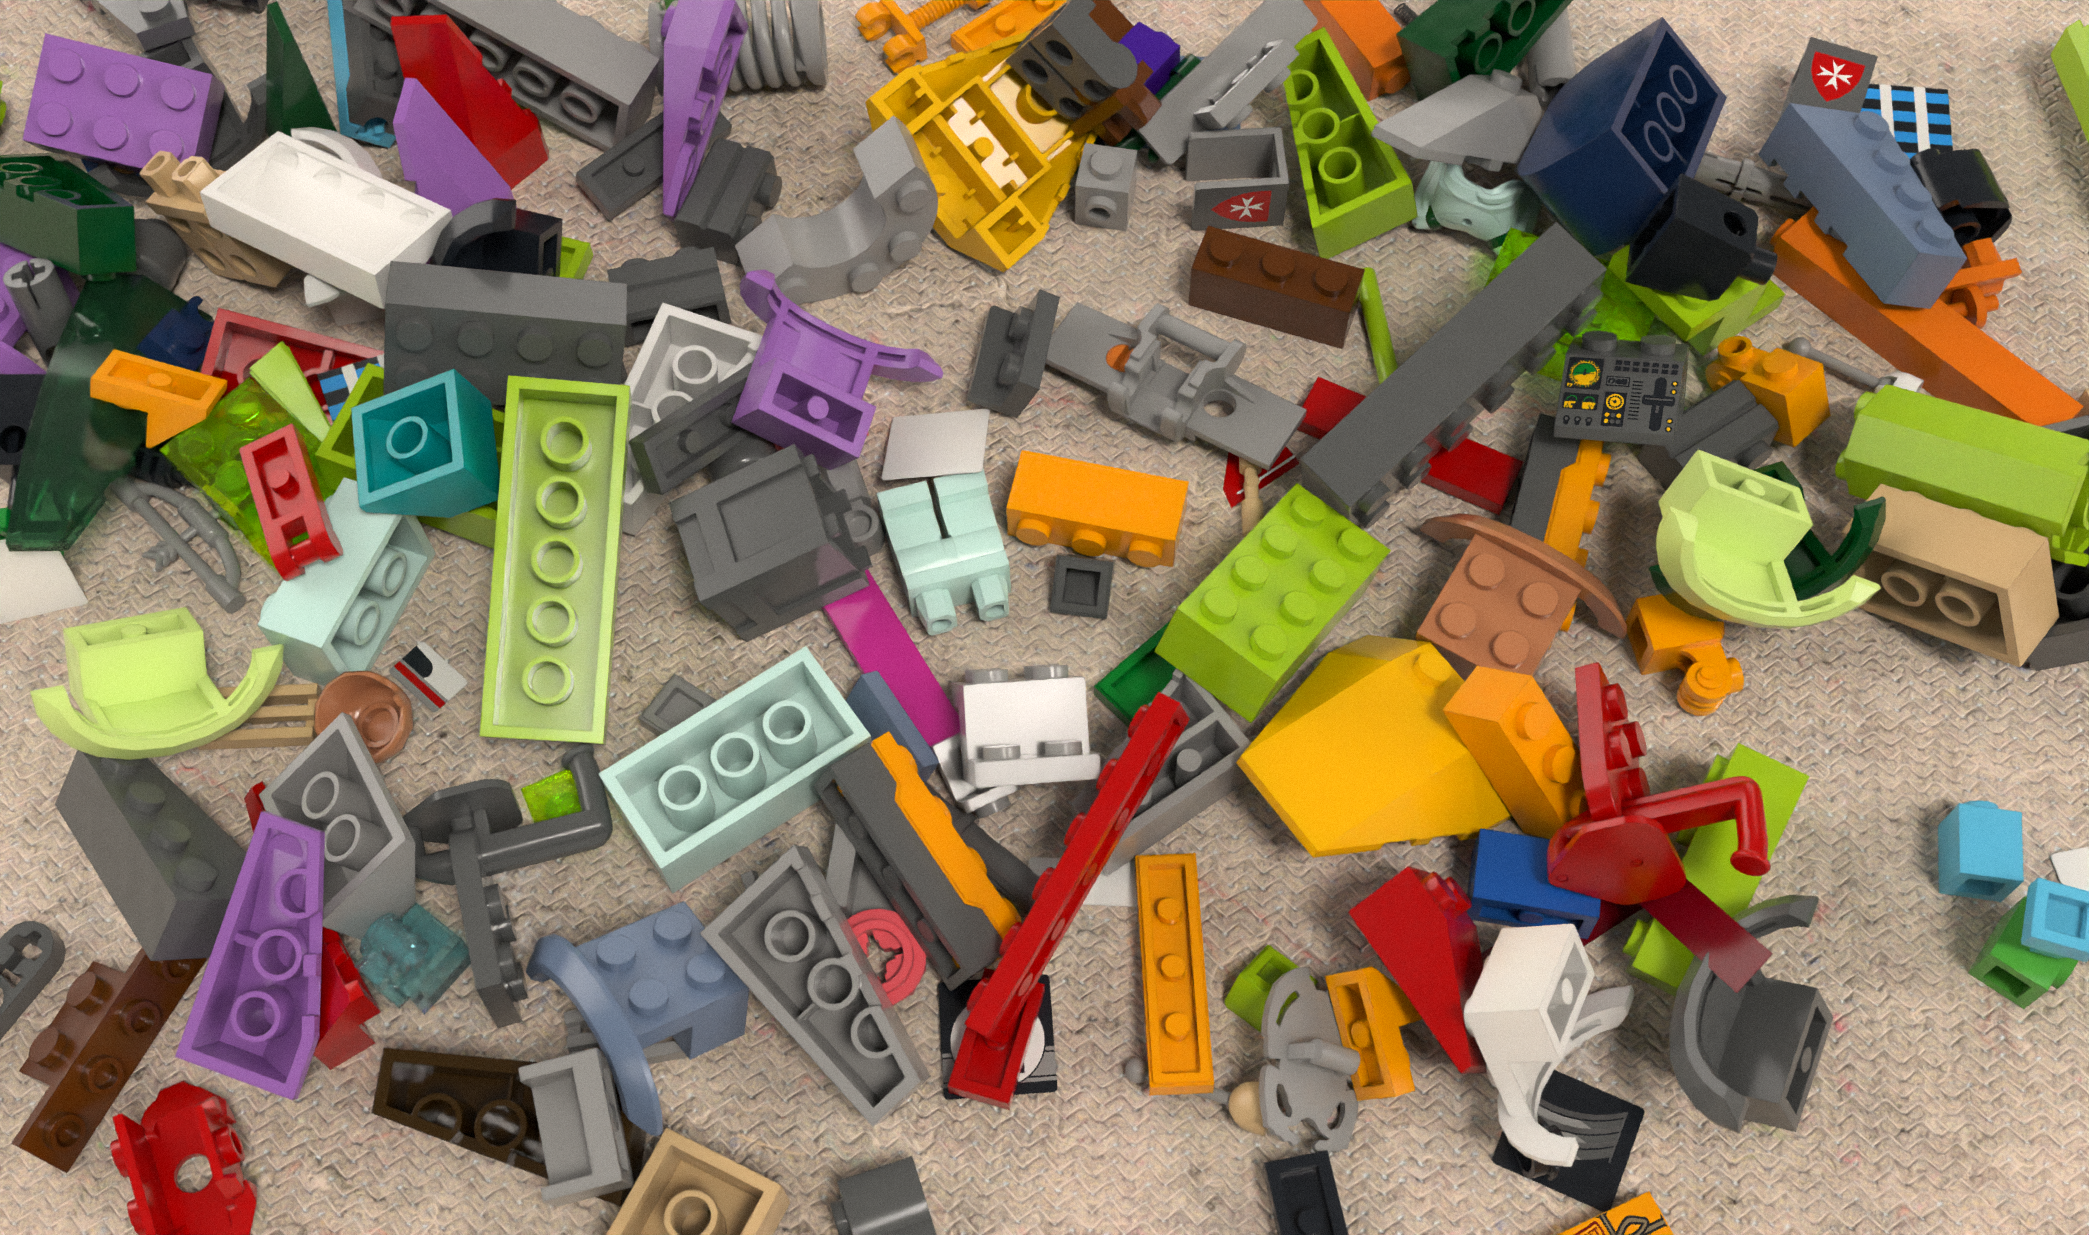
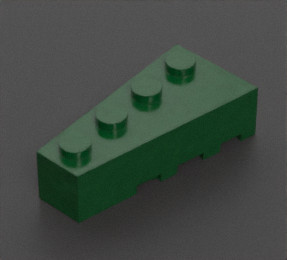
[0,153,136,281]

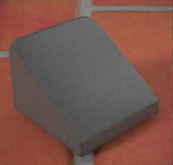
[1050,553,1116,619]

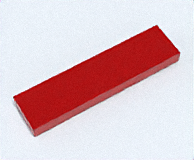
[1297,377,1524,515]

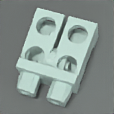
[877,469,1011,636]

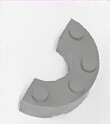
[735,116,938,305]

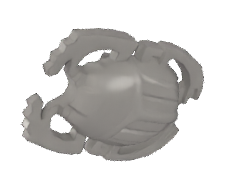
[1259,967,1360,1154]

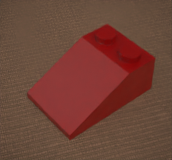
[1348,866,1487,1073]

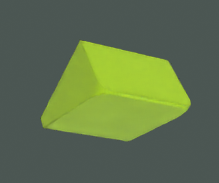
[1224,945,1318,1033]

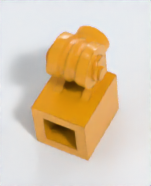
[1705,336,1831,448]
[1625,594,1744,716]

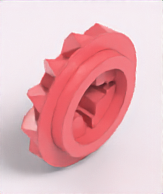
[847,909,926,1006]

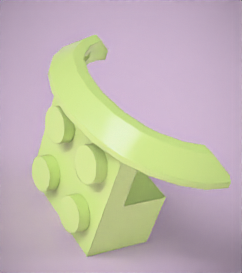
[1655,450,1881,629]
[30,607,284,760]

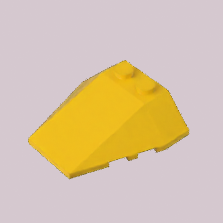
[865,30,1098,273]
[1236,635,1513,858]

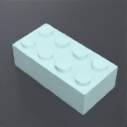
[598,646,872,894]

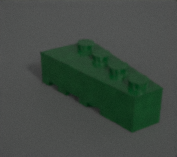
[1396,0,1573,101]

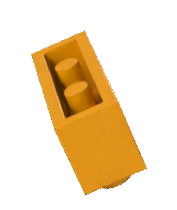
[1006,450,1189,567]
[1442,666,1589,839]

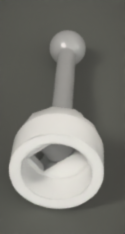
[1789,337,1924,393]

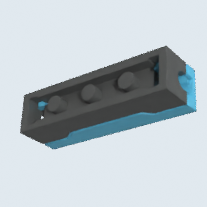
[327,0,404,148]

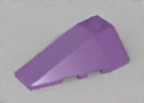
[661,0,748,222]
[393,78,517,264]
[175,811,325,1100]

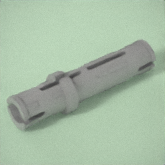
[1694,151,1814,216]

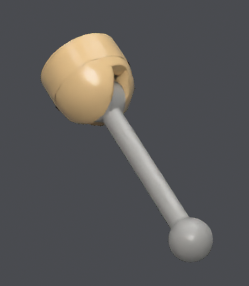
[1125,1057,1279,1137]

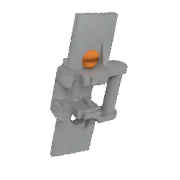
[1045,302,1307,471]

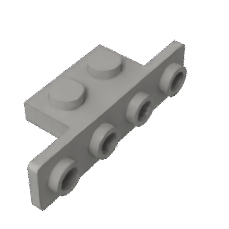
[1137,0,1318,164]

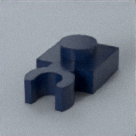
[136,296,214,371]

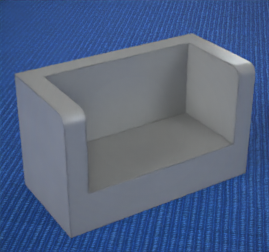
[518,1048,634,1207]

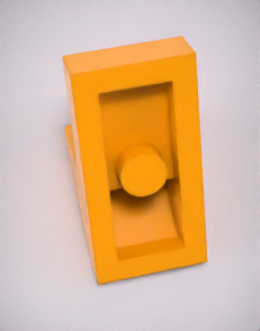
[90,349,227,448]
[1325,966,1423,1101]

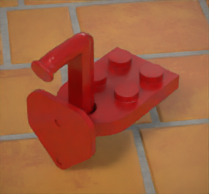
[1547,662,1771,905]

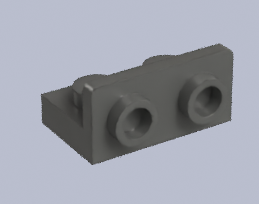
[967,289,1060,418]

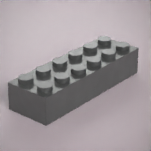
[1300,222,1607,529]

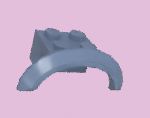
[525,901,749,1136]

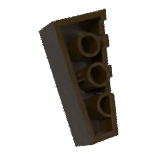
[371,1047,647,1207]

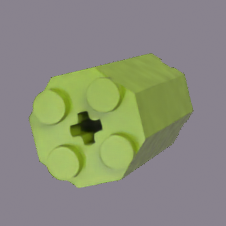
[1835,384,2089,567]

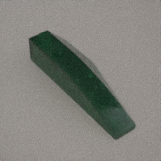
[5,274,214,552]

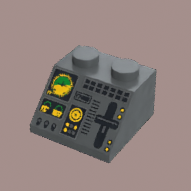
[1554,331,1690,447]

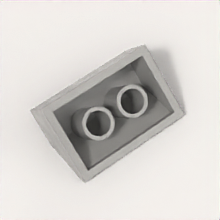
[259,712,415,944]

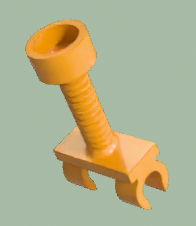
[855,0,993,73]

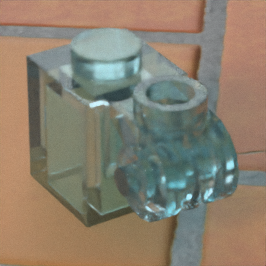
[354,903,471,1015]

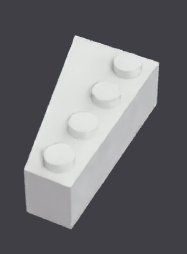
[622,302,763,535]

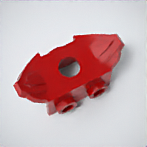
[110,1081,257,1235]

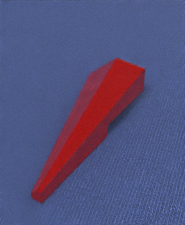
[244,781,381,1070]

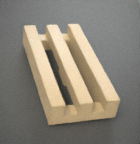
[198,683,322,750]

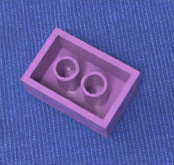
[22,33,225,173]

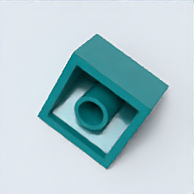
[351,369,500,518]

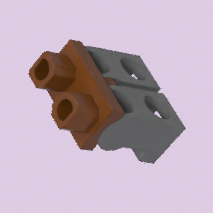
[1006,0,1162,147]

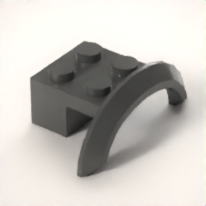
[87,36,267,200]
[1669,895,1833,1134]

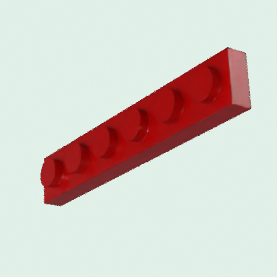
[964,692,1190,1045]

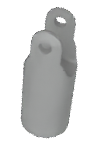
[1526,8,1576,107]

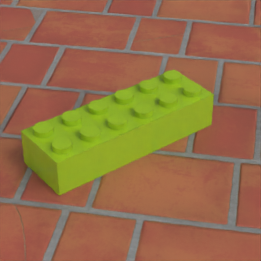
[479,375,632,745]

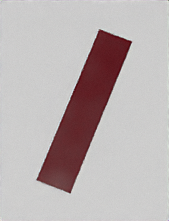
[1639,878,1773,993]

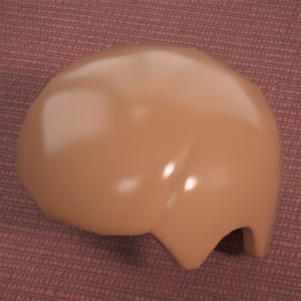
[314,671,414,764]

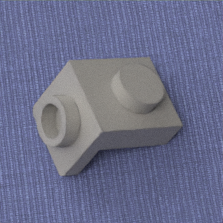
[929,732,1021,819]

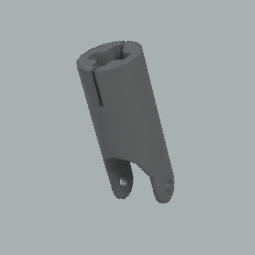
[3,258,96,380]

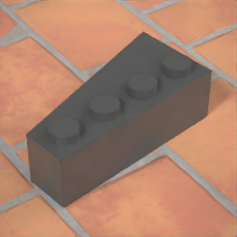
[55,750,247,961]

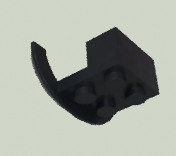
[430,198,563,409]

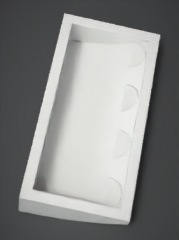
[200,131,453,309]

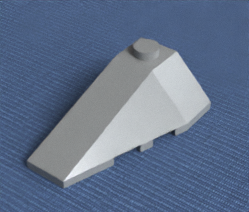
[1371,69,1543,173]

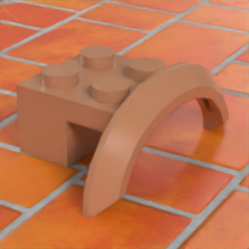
[1415,513,1627,681]

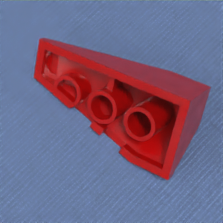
[390,14,549,190]

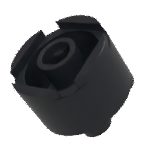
[1910,148,2012,247]

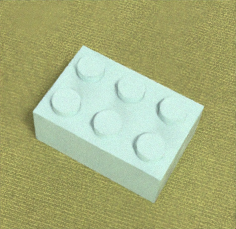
[257,477,436,687]

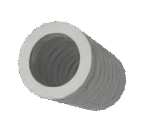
[648,0,828,97]

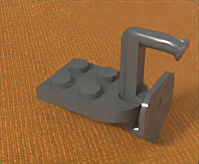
[403,744,613,1028]

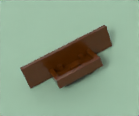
[11,948,207,1173]

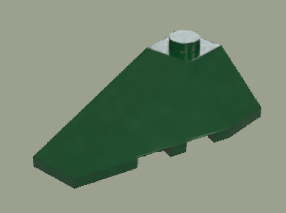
[266,1,338,138]

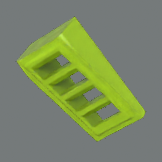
[249,341,331,448]

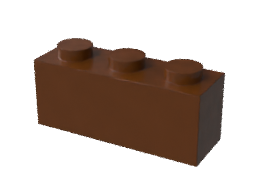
[1188,226,1365,349]

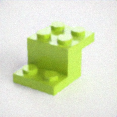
[1608,244,1786,356]

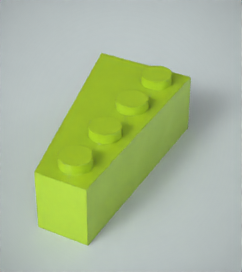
[1283,27,1418,259]
[1622,743,1810,997]

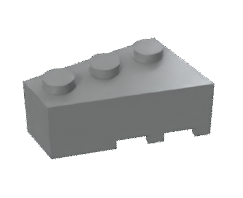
[1072,668,1251,876]

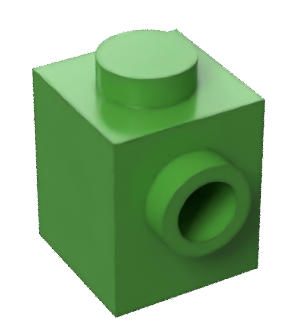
[1968,896,2078,1009]

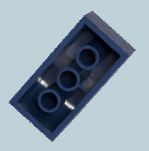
[1517,17,1727,256]

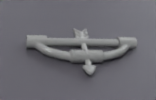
[110,474,246,613]

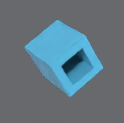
[1938,800,2024,902]

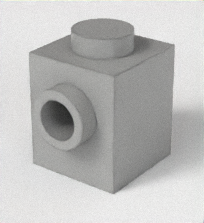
[1075,143,1137,231]

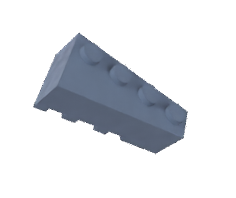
[1758,103,1967,309]

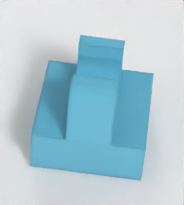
[2021,878,2089,962]

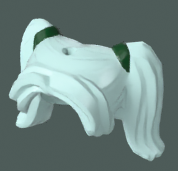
[1412,161,1543,259]

